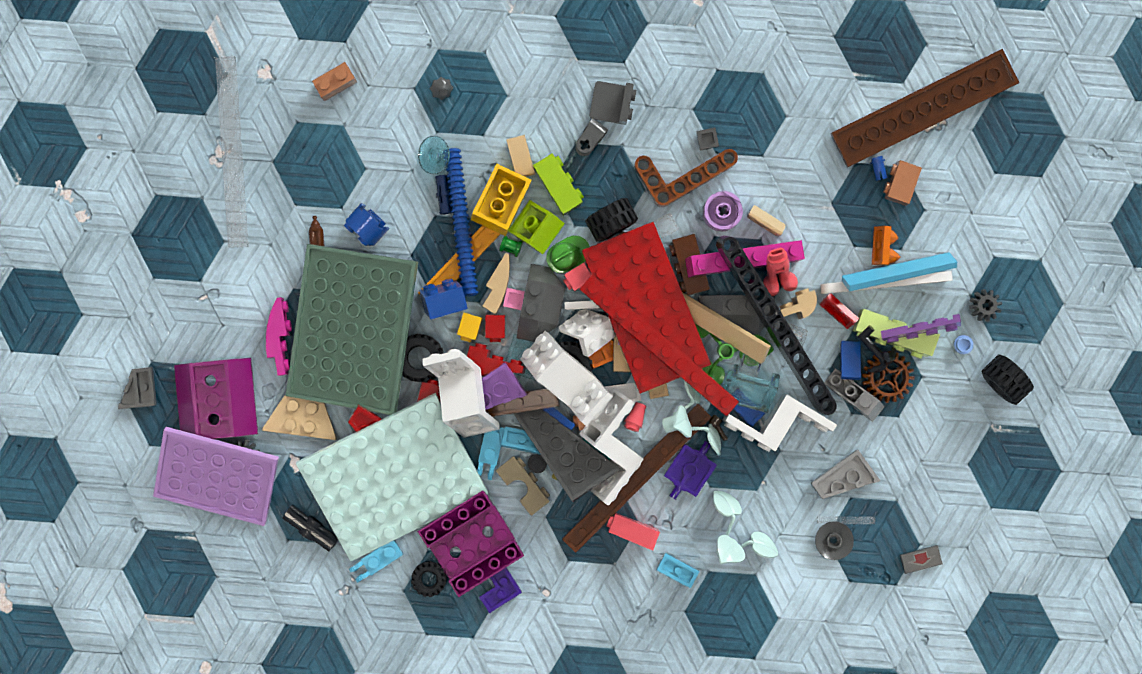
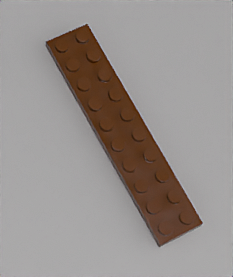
[830,49,1020,168]

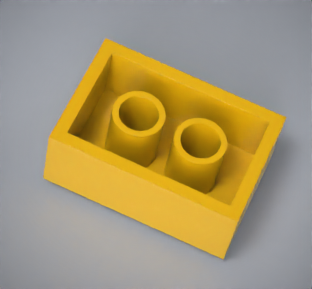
[471,164,531,236]

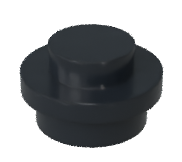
[528,454,547,473]

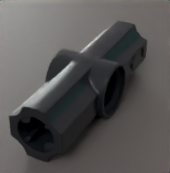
[282,505,338,552]

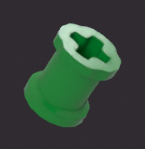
[499,236,523,257]

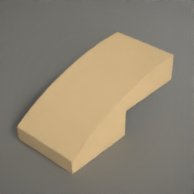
[506,135,535,177]

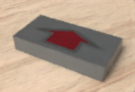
[900,545,943,574]

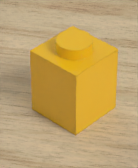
[457,312,483,343]

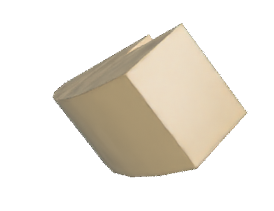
[483,253,510,315]

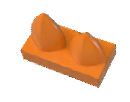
[872,226,901,265]

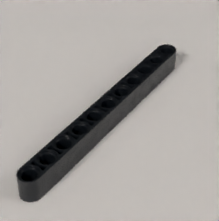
[716,236,837,415]

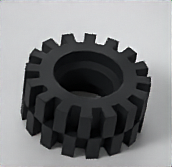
[411,561,447,597]

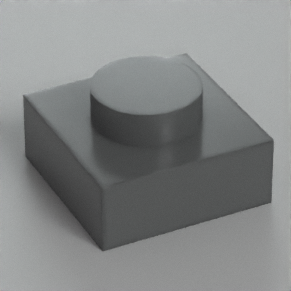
[696,127,719,151]

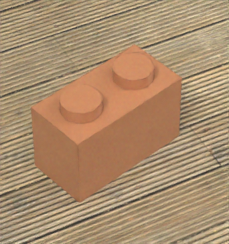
[312,62,357,101]
[883,160,922,206]

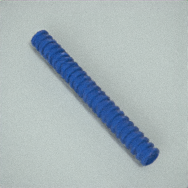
[444,148,479,297]

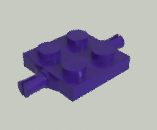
[664,441,717,500]

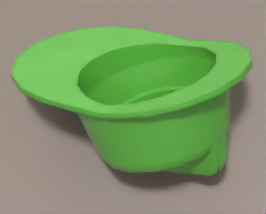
[546,235,590,273]

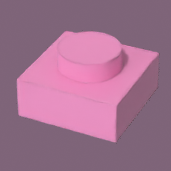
[503,288,525,310]

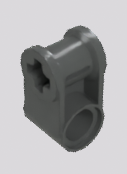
[576,119,608,156]

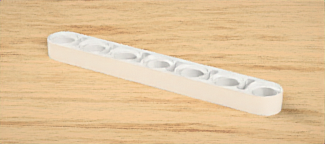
[820,271,953,294]

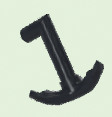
[857,325,896,373]

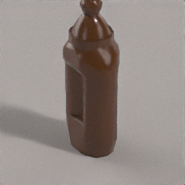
[309,216,325,246]

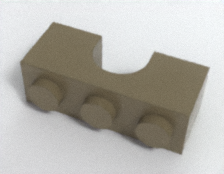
[495,456,550,516]

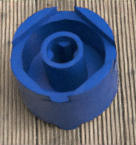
[344,203,390,246]

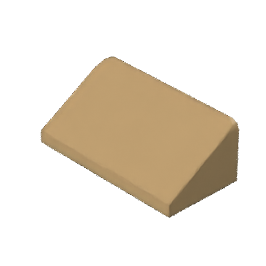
[747,205,786,237]

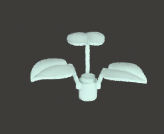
[662,382,721,456]
[713,491,778,564]

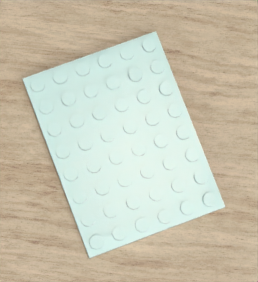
[296,393,488,561]

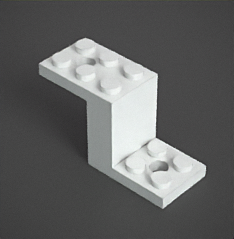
[520,330,613,426]
[422,349,500,438]
[579,388,644,506]
[722,394,837,452]

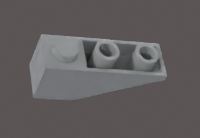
[824,368,884,422]

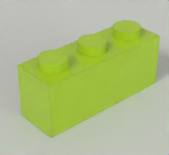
[533,153,584,216]

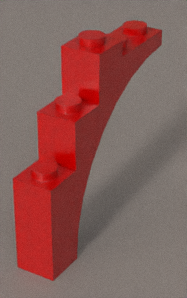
[417,343,526,402]

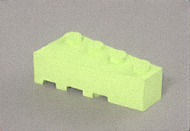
[853,309,940,359]

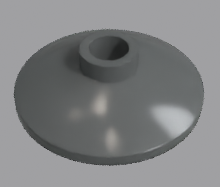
[815,521,854,560]

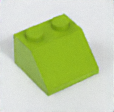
[508,200,565,255]

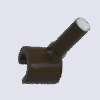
[709,415,728,441]

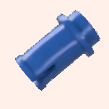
[870,156,888,181]

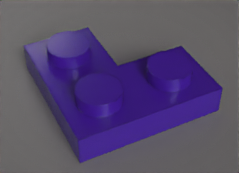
[479,567,522,613]

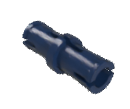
[435,175,451,215]

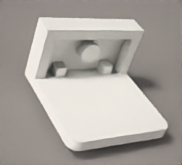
[559,309,615,357]

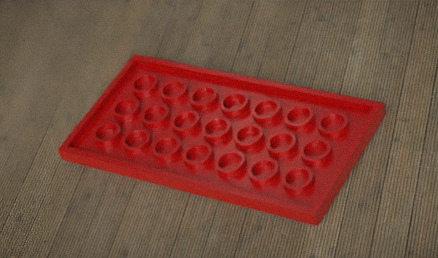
[582,222,711,394]

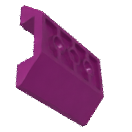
[174,358,258,439]
[417,490,524,597]

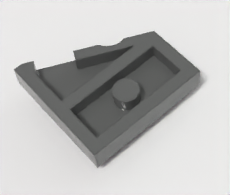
[118,367,157,409]

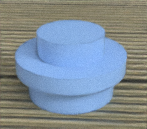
[954,335,973,354]

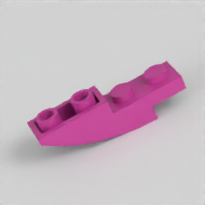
[266,297,292,376]

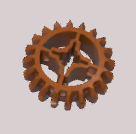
[862,351,914,403]

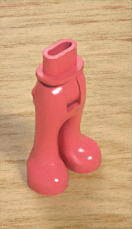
[763,248,798,297]

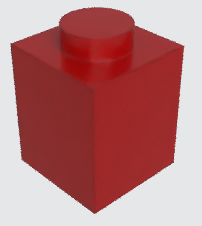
[485,315,506,342]

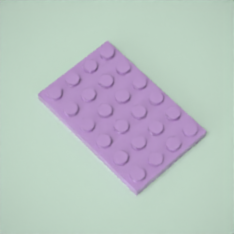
[153,427,279,526]

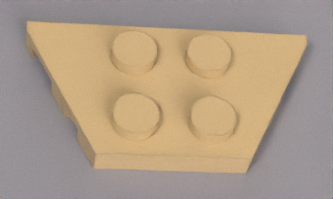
[262,395,337,440]

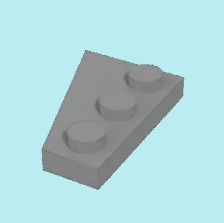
[811,450,880,499]

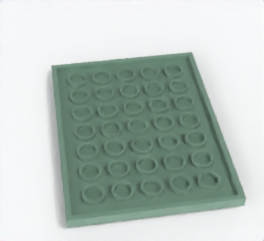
[286,244,418,415]

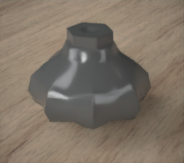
[429,77,454,100]

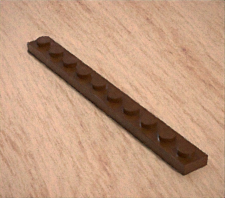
[562,404,711,553]

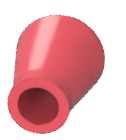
[624,402,646,432]

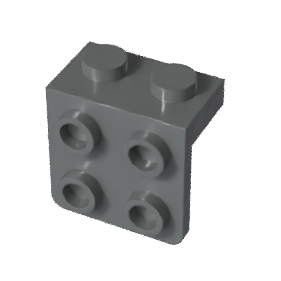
[589,81,637,125]

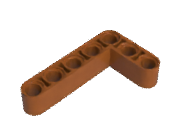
[634,149,738,207]

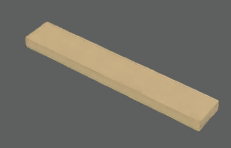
[682,292,771,364]

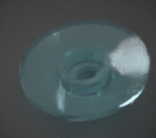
[418,136,450,174]

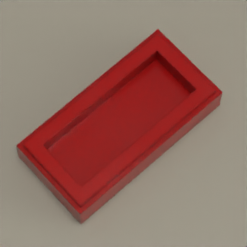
[819,293,859,329]

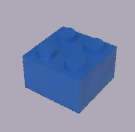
[419,279,468,320]

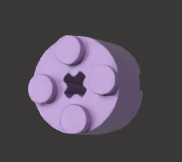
[703,191,743,232]

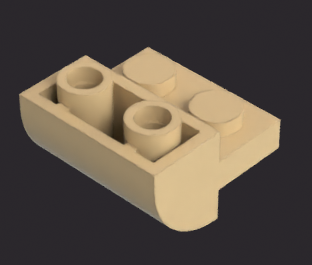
[779,288,817,320]

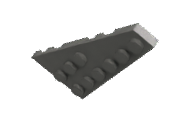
[513,409,621,502]

